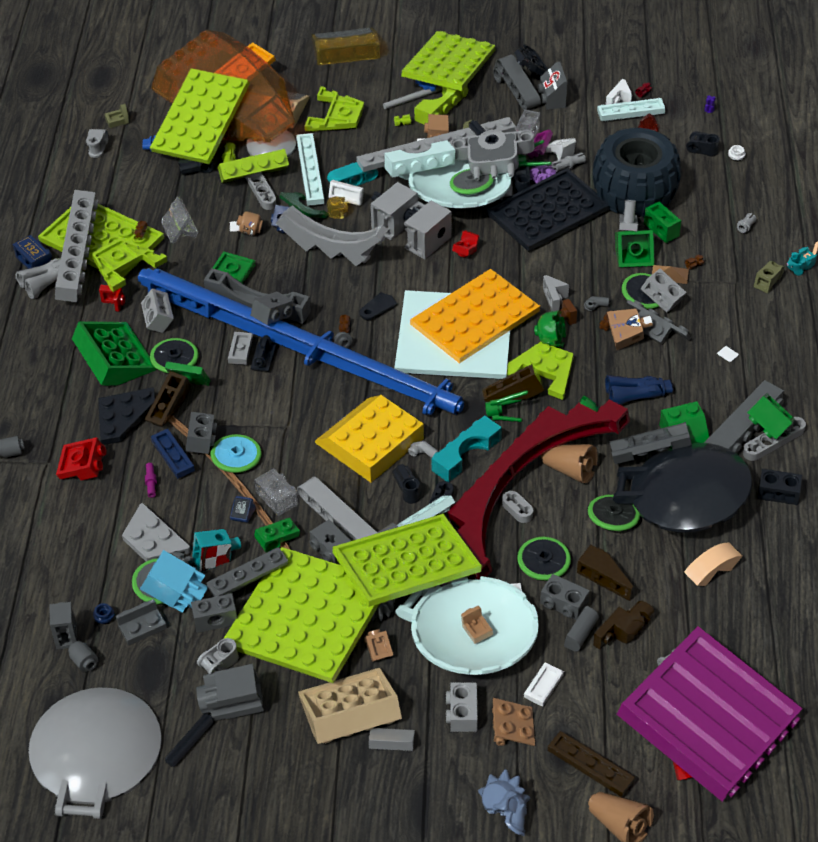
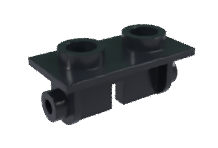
[250,335,276,372]

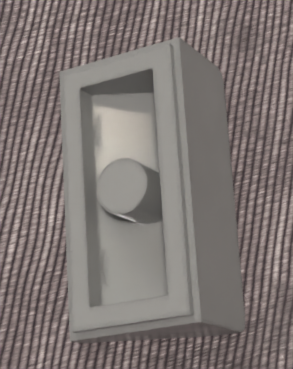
[369,728,415,751]

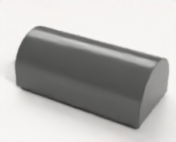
[564,606,599,651]

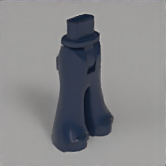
[605,375,673,405]

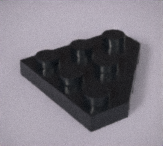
[514,44,548,77]
[98,387,156,445]

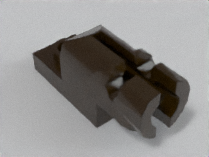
[593,601,654,650]

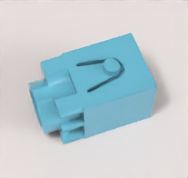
[140,550,208,613]

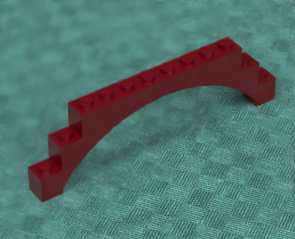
[448,399,630,579]

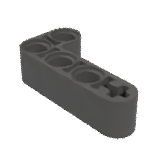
[493,54,541,110]

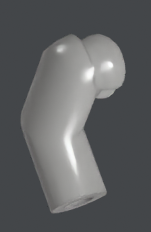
[408,441,438,458]

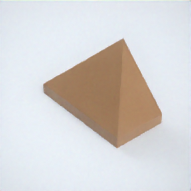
[652,265,689,284]

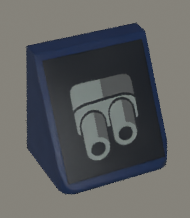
[230,496,256,522]

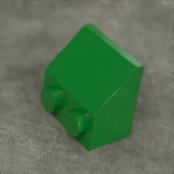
[615,230,654,267]
[747,393,795,439]
[659,401,709,447]

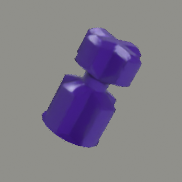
[705,95,716,113]

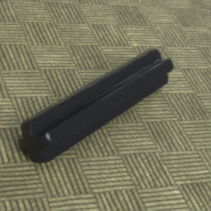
[165,713,213,767]

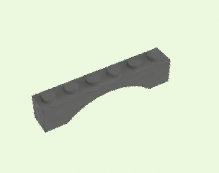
[204,268,311,324]

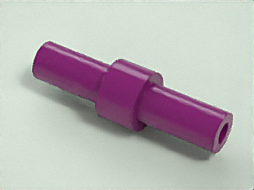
[145,463,157,498]

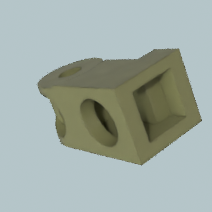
[754,261,785,293]

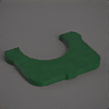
[279,192,329,218]

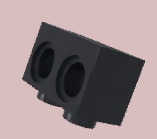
[757,469,802,505]

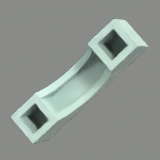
[384,140,455,177]

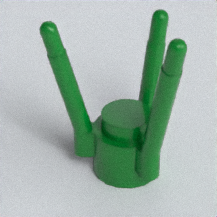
[518,140,552,168]
[485,390,528,422]

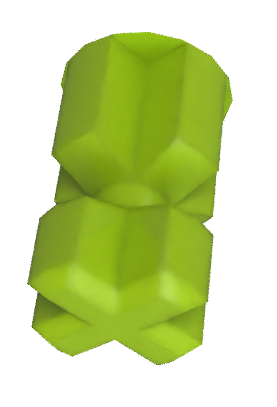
[394,115,411,126]

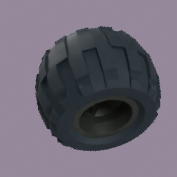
[592,128,682,217]

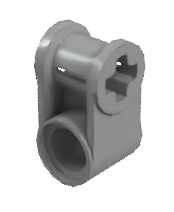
[86,129,108,158]
[197,638,239,674]

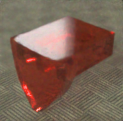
[638,113,658,131]

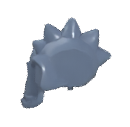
[478,769,530,836]

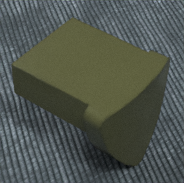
[104,104,129,128]

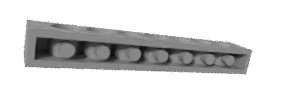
[55,190,98,302]

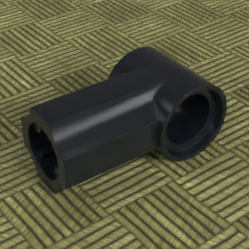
[178,159,214,175]
[392,464,421,504]

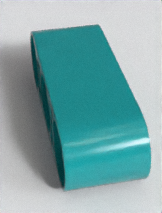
[327,162,378,186]

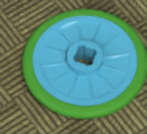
[211,434,261,473]

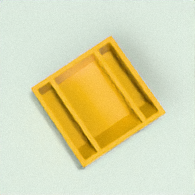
[315,395,424,483]

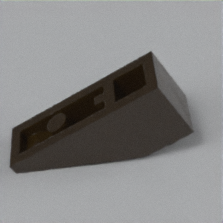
[482,364,545,402]
[145,371,191,427]
[577,545,633,601]

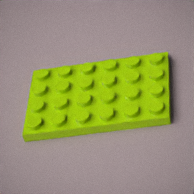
[402,31,495,91]
[150,69,250,164]
[38,204,164,277]
[333,514,482,607]

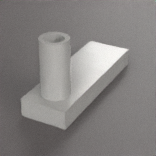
[619,200,638,231]

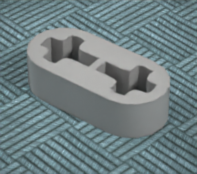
[502,491,533,523]

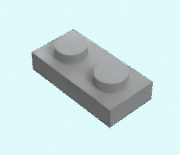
[228,332,253,365]

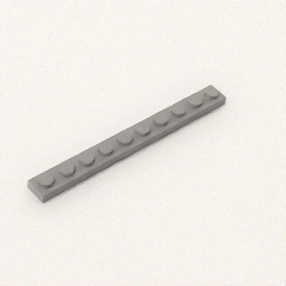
[357,117,516,172]

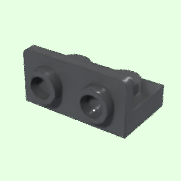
[116,599,167,646]

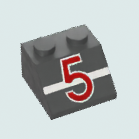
[538,62,567,110]

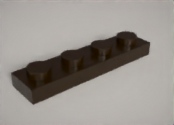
[547,731,635,797]

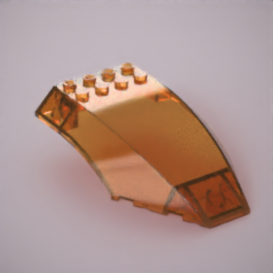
[151,30,295,142]

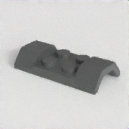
[610,422,692,464]

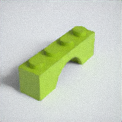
[414,84,468,125]
[218,149,289,183]

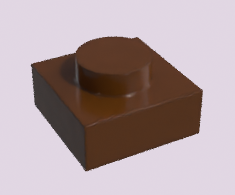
[560,299,577,325]

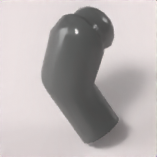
[584,296,609,311]

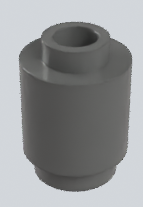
[0,436,25,458]
[68,641,98,672]

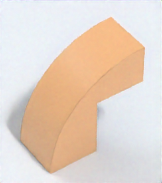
[684,543,742,586]

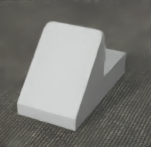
[606,79,632,105]
[546,138,576,160]

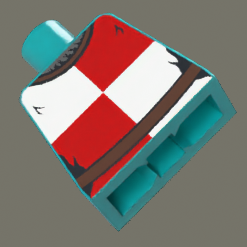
[192,529,241,572]

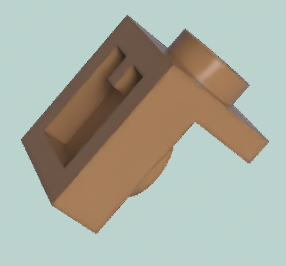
[364,629,393,662]

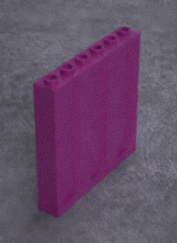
[616,626,802,802]

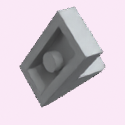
[543,275,569,311]

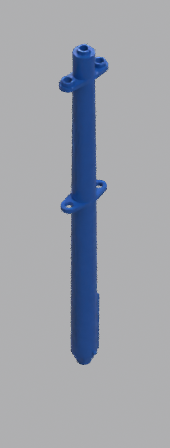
[138,268,464,415]

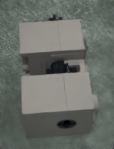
[371,182,452,259]

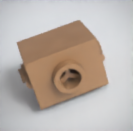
[424,114,449,138]

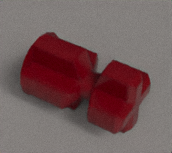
[635,83,652,97]

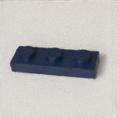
[151,429,195,479]

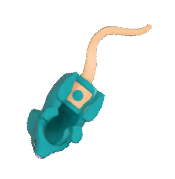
[787,241,818,276]

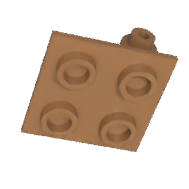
[492,698,535,746]

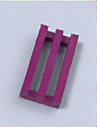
[527,129,553,159]

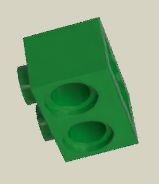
[644,202,681,243]

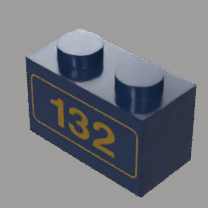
[13,235,52,269]

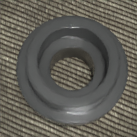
[334,332,352,348]

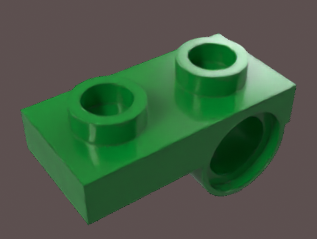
[254,518,300,553]

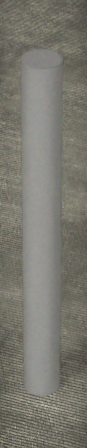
[383,85,442,110]

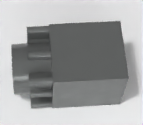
[196,664,264,721]

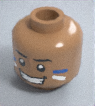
[236,211,263,236]

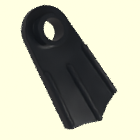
[359,292,397,320]

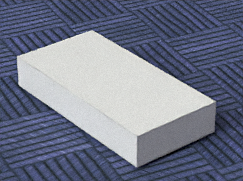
[329,180,364,206]
[524,662,564,707]

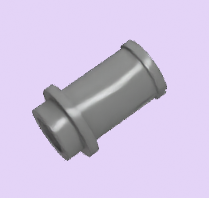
[737,213,756,233]

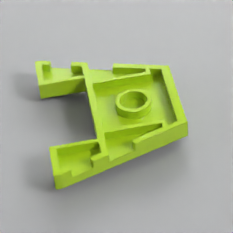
[305,86,364,131]
[92,238,167,292]
[506,342,573,400]

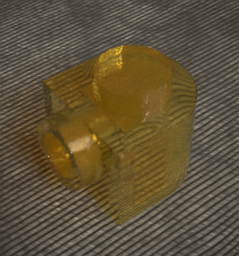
[327,196,348,219]

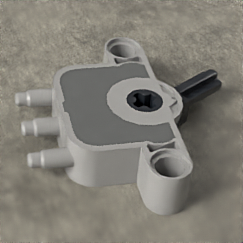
[451,120,535,181]

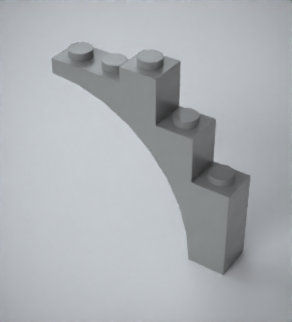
[276,205,388,266]

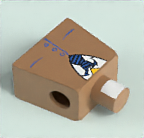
[607,309,653,350]

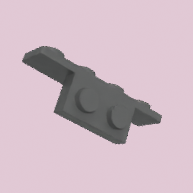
[626,300,691,344]
[207,548,288,597]

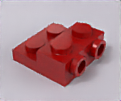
[56,437,106,480]

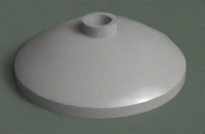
[246,127,296,158]

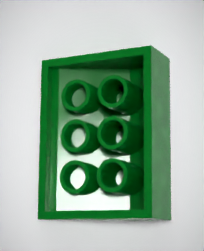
[72,321,156,386]

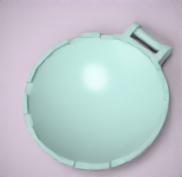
[399,160,511,208]
[396,577,539,675]

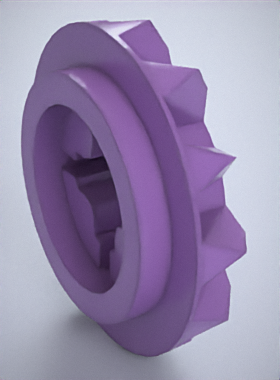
[529,165,556,183]

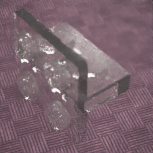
[161,196,199,244]

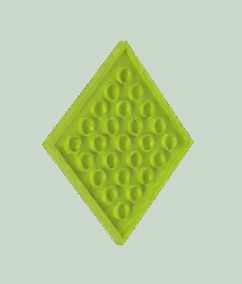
[223,547,379,683]

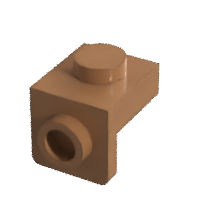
[461,605,493,644]

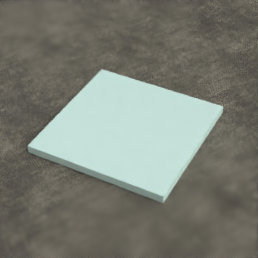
[395,290,510,379]

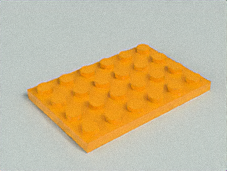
[410,269,540,364]

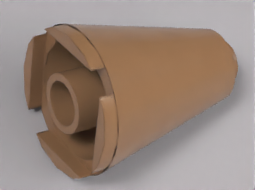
[541,444,598,483]
[588,792,654,842]

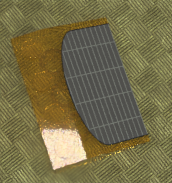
[311,28,380,65]

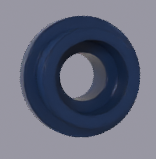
[93,603,114,624]

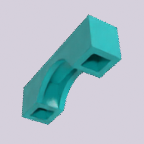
[431,415,502,482]

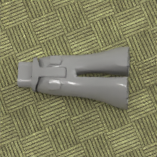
[16,258,61,299]

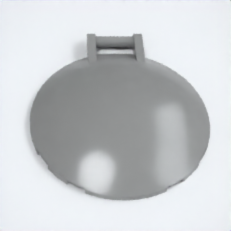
[29,688,162,819]

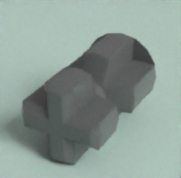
[173,551,194,566]

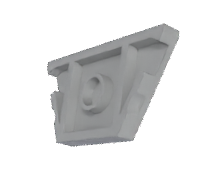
[122,503,191,561]

